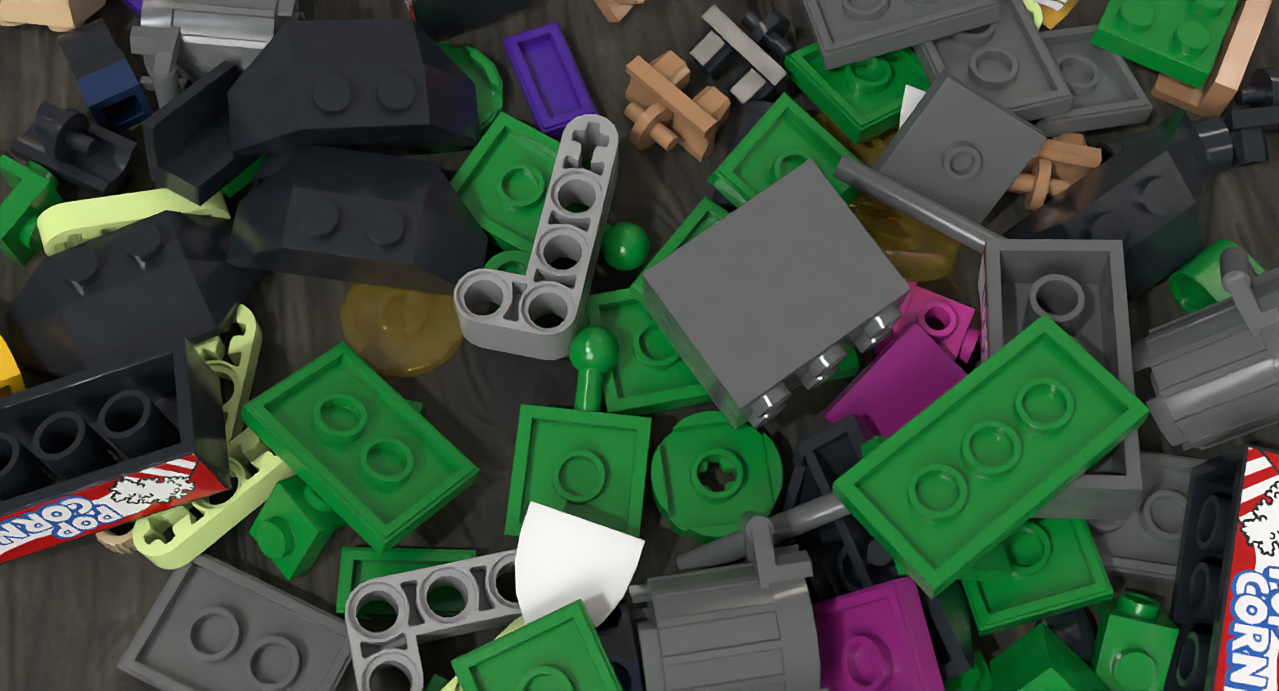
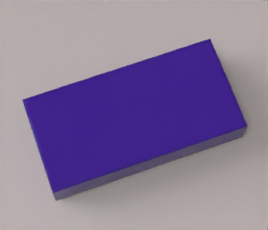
[503,22,598,140]

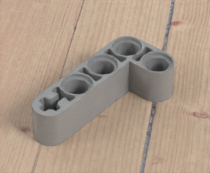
[454,114,618,360]
[345,549,522,691]

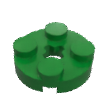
[650,411,783,543]

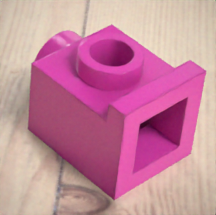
[874,275,980,366]

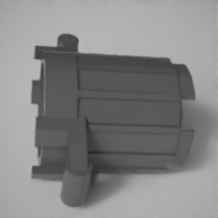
[130,0,317,108]
[1131,246,1279,451]
[628,510,829,691]

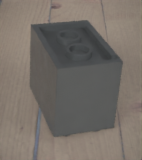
[642,158,911,431]

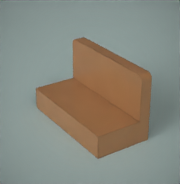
[1151,0,1272,117]

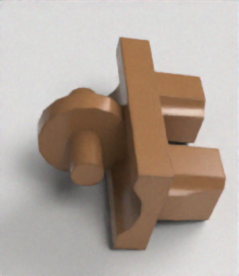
[624,50,731,162]
[1007,132,1102,211]

